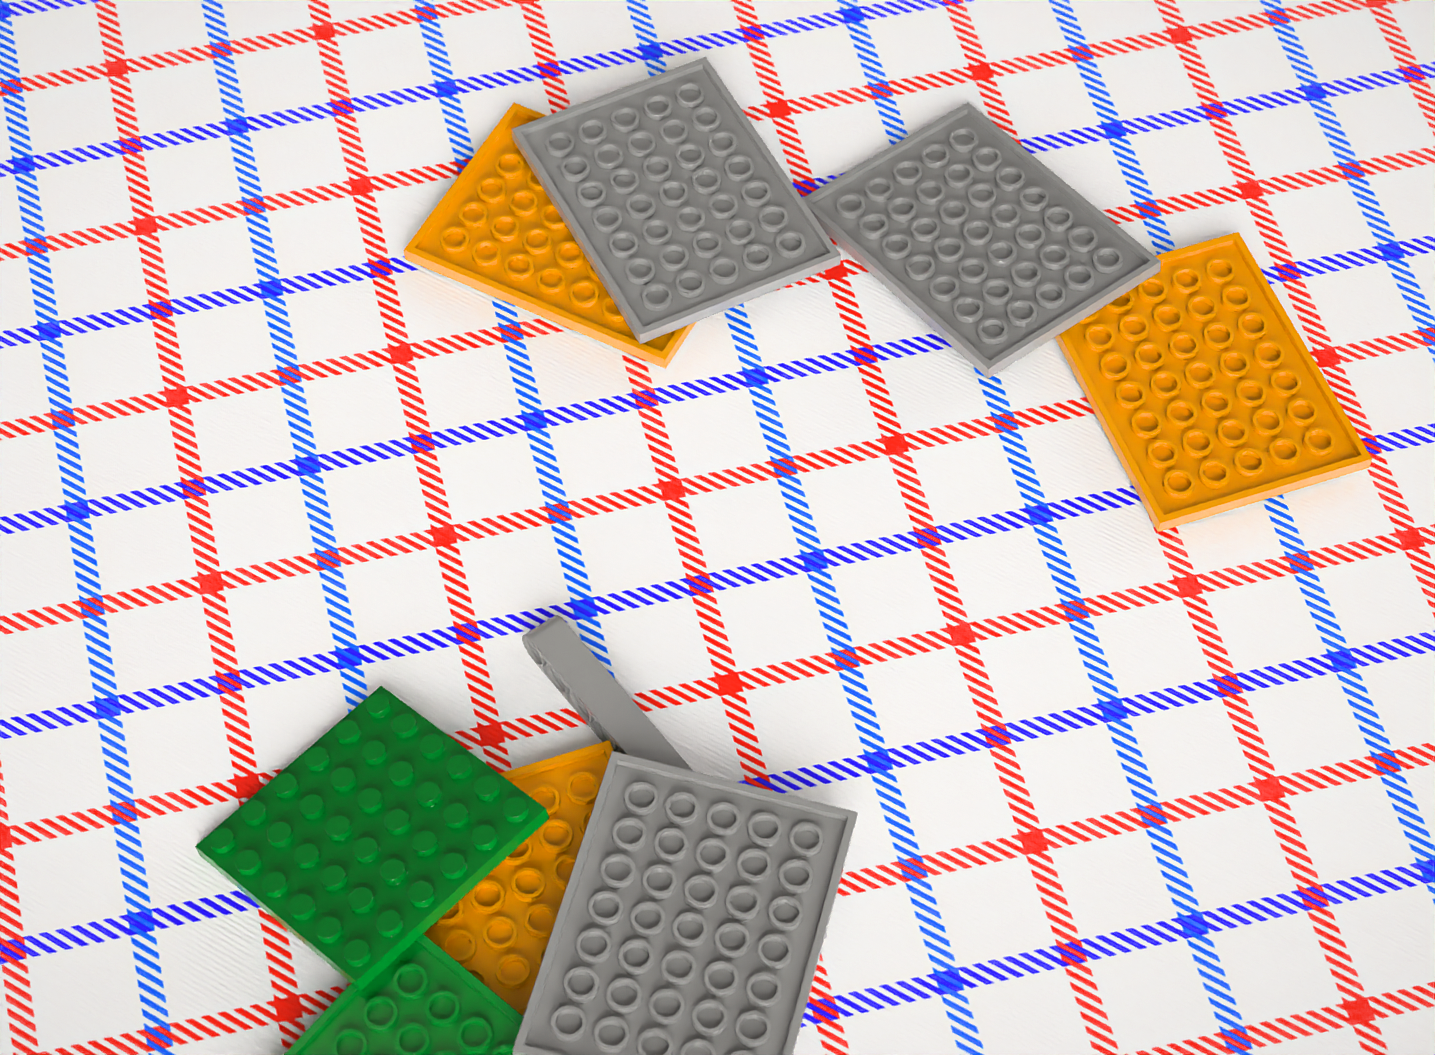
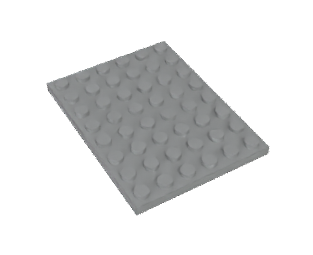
[512,57,841,344]
[803,102,1161,379]
[513,751,858,1055]

